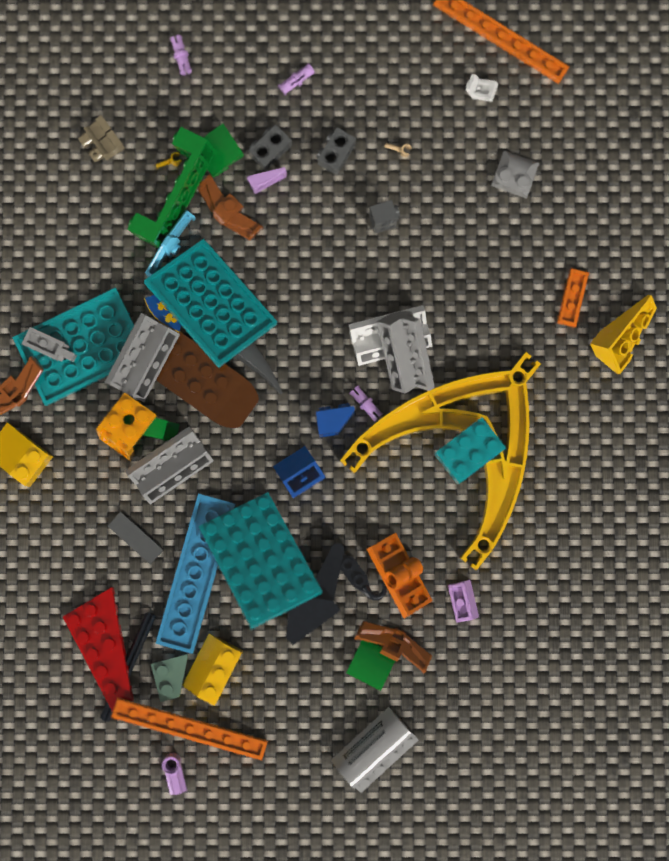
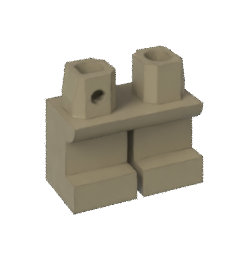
[78,115,125,162]

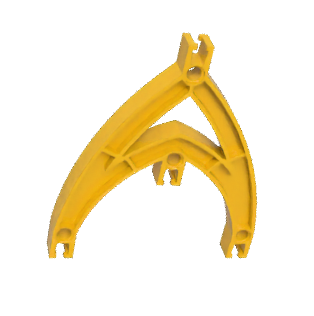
[340,352,541,570]

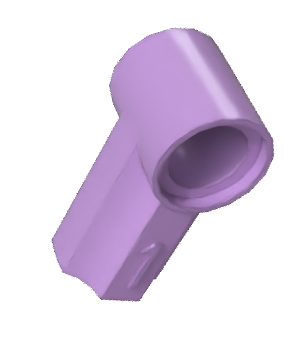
[162,753,187,795]

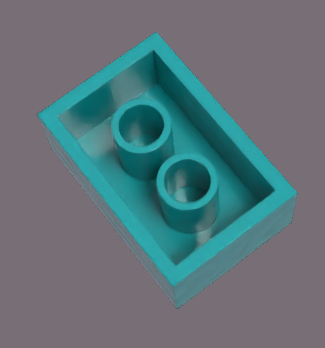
[434,417,506,485]

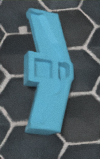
[145,210,196,277]

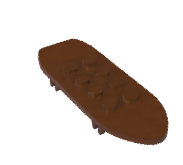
[129,330,259,428]

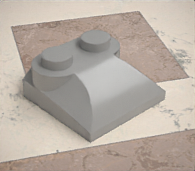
[491,150,539,198]

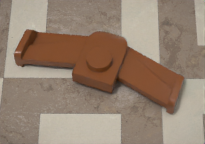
[198,174,264,241]
[0,356,44,415]
[354,621,432,674]

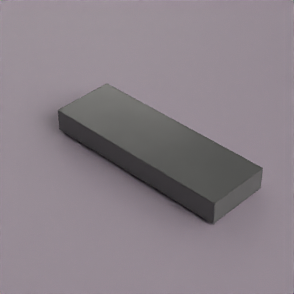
[108,512,164,564]

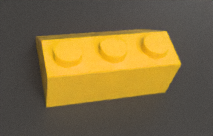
[182,633,243,706]

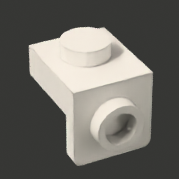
[466,74,498,102]

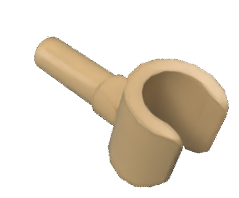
[385,143,412,157]

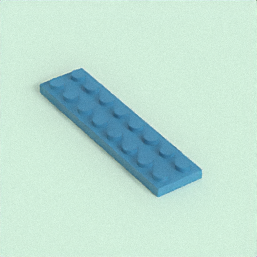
[155,494,236,654]

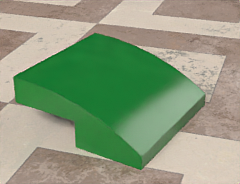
[203,123,244,178]
[346,640,395,691]

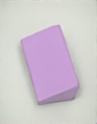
[448,580,479,623]

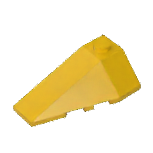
[590,294,657,374]

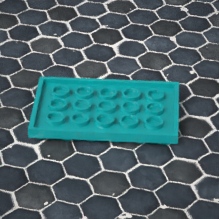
[144,239,278,368]
[12,288,134,406]
[199,492,322,629]

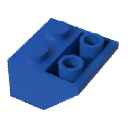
[316,403,355,438]
[273,446,326,499]

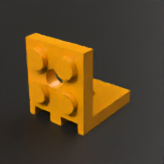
[96,392,157,461]

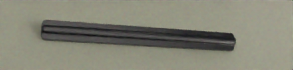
[100,612,156,722]

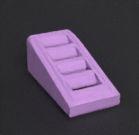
[246,167,287,194]

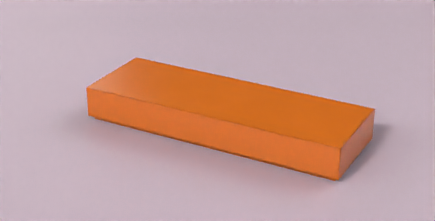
[557,268,589,328]

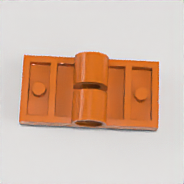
[366,533,433,618]

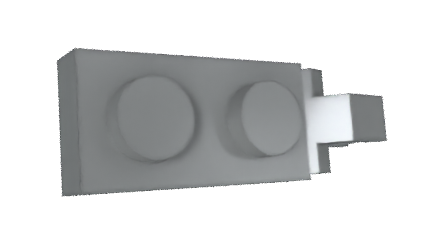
[22,327,77,362]

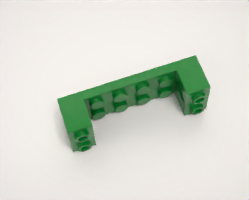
[127,127,216,248]

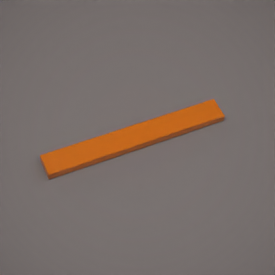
[433,0,570,84]
[111,697,268,760]

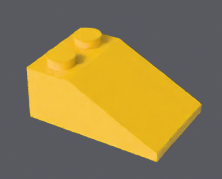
[0,422,53,487]

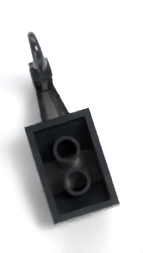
[286,543,387,646]

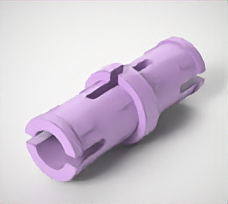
[170,35,192,75]
[278,63,315,95]
[349,385,383,422]

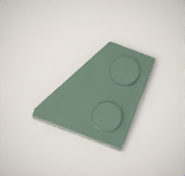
[151,654,189,702]

